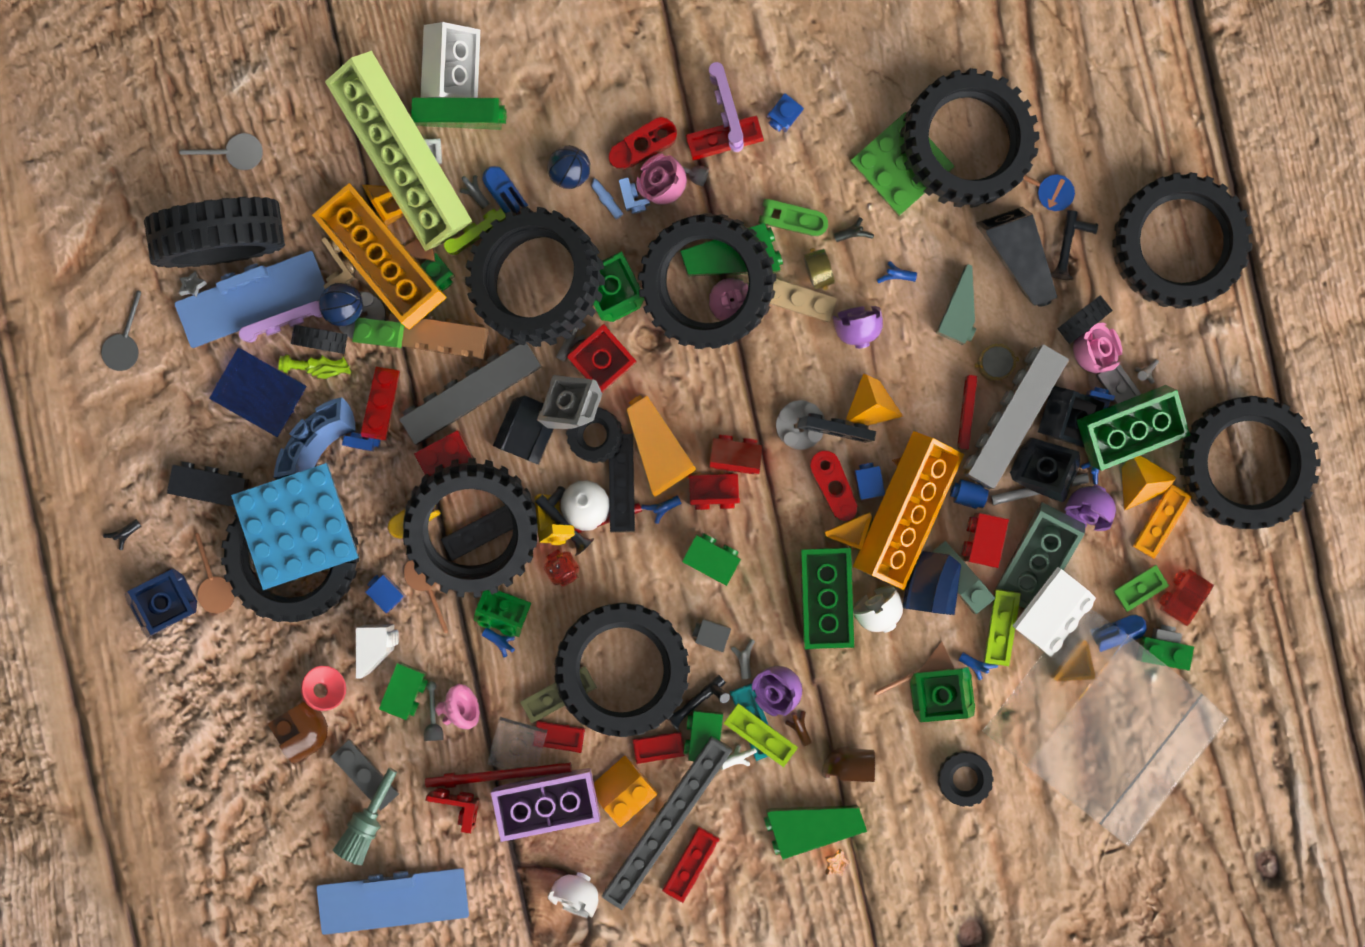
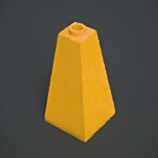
[627,395,696,497]

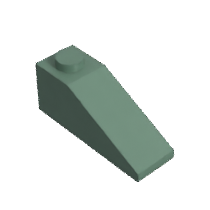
[936,264,976,345]
[932,541,996,614]

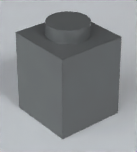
[692,619,731,652]

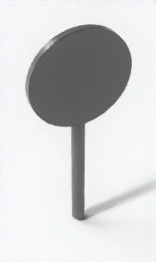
[101,290,141,371]

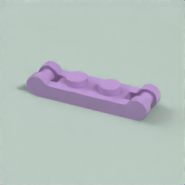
[709,62,744,152]
[239,301,323,343]

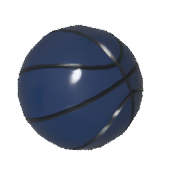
[547,145,590,189]
[319,283,363,326]

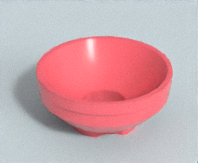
[301,666,346,711]

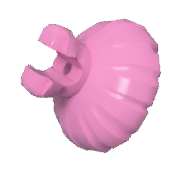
[709,278,748,321]
[435,684,480,729]

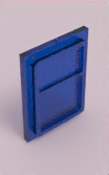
[209,347,307,437]

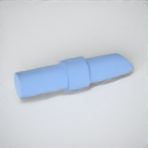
[591,178,623,220]

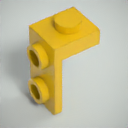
[535,494,575,545]

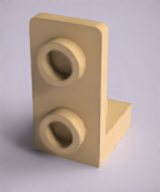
[321,237,356,289]

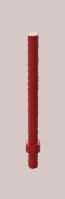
[425,762,572,788]

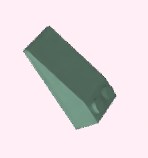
[994,502,1085,609]

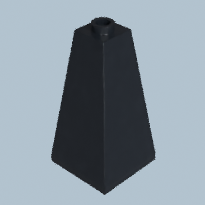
[976,207,1058,307]

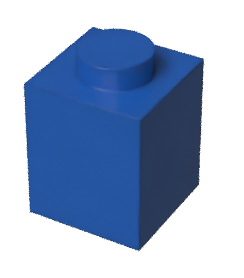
[854,462,885,500]
[366,574,406,613]

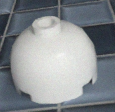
[561,480,610,531]
[853,586,903,633]
[547,872,599,918]

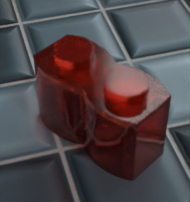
[1159,569,1214,626]

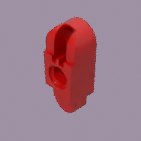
[609,117,677,170]
[809,450,858,521]

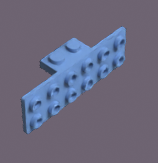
[175,251,325,348]
[317,868,469,935]

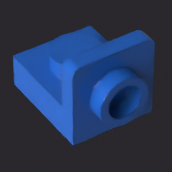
[767,94,804,132]
[342,432,381,452]

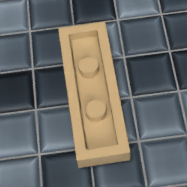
[770,279,837,322]

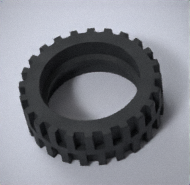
[900,68,1040,208]
[1112,172,1252,309]
[144,197,285,268]
[465,207,605,347]
[638,213,776,349]
[1179,396,1321,529]
[403,458,538,598]
[221,513,359,623]
[554,603,690,737]

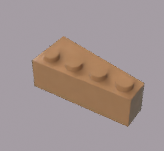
[389,314,489,360]

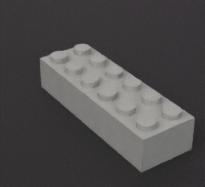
[963,344,1069,489]

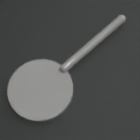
[179,133,263,170]

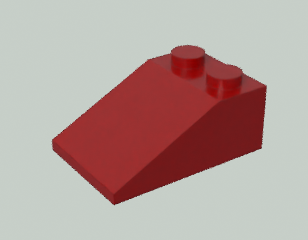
[709,434,762,475]

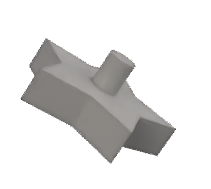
[179,271,207,297]

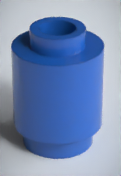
[950,479,989,509]

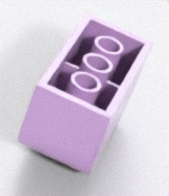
[491,768,601,842]

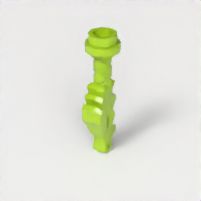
[278,354,351,379]

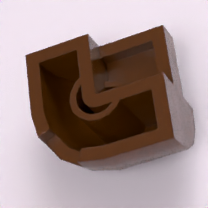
[268,701,328,765]
[822,747,875,782]

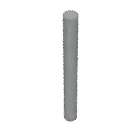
[991,473,1089,505]

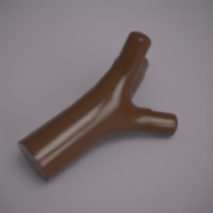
[785,711,812,747]

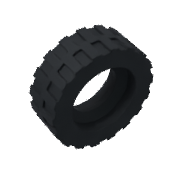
[1057,295,1113,344]
[291,325,348,354]
[566,407,624,463]
[937,751,994,807]

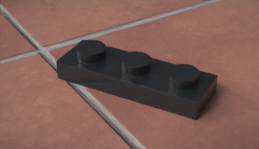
[797,413,876,443]

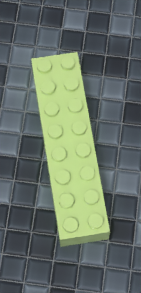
[325,51,472,251]

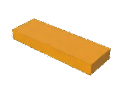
[1132,484,1192,559]

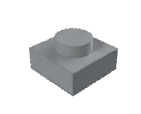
[1152,625,1182,643]

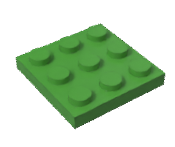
[850,112,955,216]

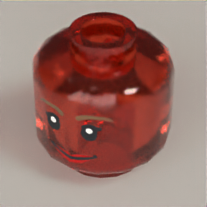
[543,549,580,588]

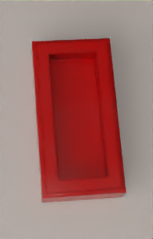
[533,720,586,753]
[632,731,685,764]

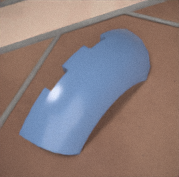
[273,397,356,479]

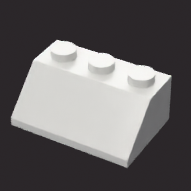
[421,22,480,98]
[1013,567,1096,657]
[356,624,399,678]

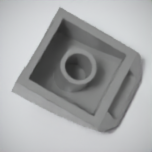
[537,375,602,429]

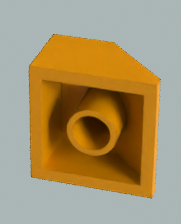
[594,755,658,827]

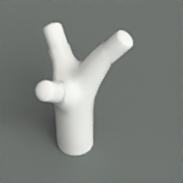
[720,745,757,770]

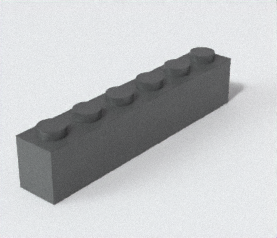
[399,342,542,445]

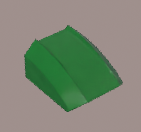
[593,251,645,322]
[910,667,975,722]

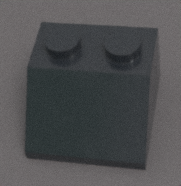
[1038,386,1105,448]

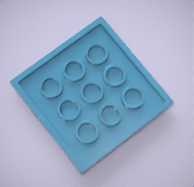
[231,463,359,590]

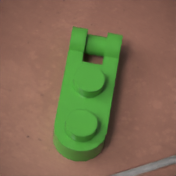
[758,199,828,237]

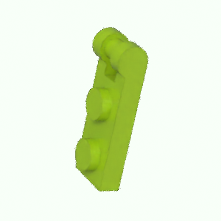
[444,208,507,255]

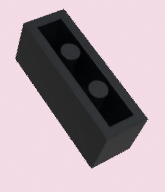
[167,461,249,507]

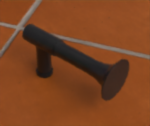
[1051,210,1098,280]
[535,486,594,556]
[667,675,730,733]

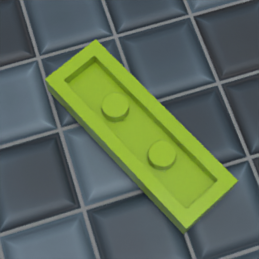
[984,589,1021,666]
[724,703,798,767]

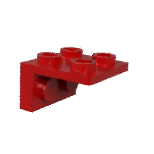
[689,474,740,510]
[425,788,479,834]

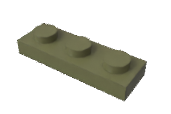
[520,666,597,723]

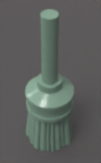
[332,768,397,865]

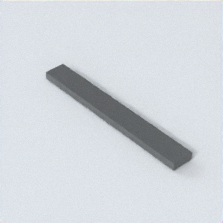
[602,735,732,910]

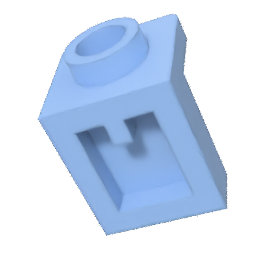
[619,178,650,214]

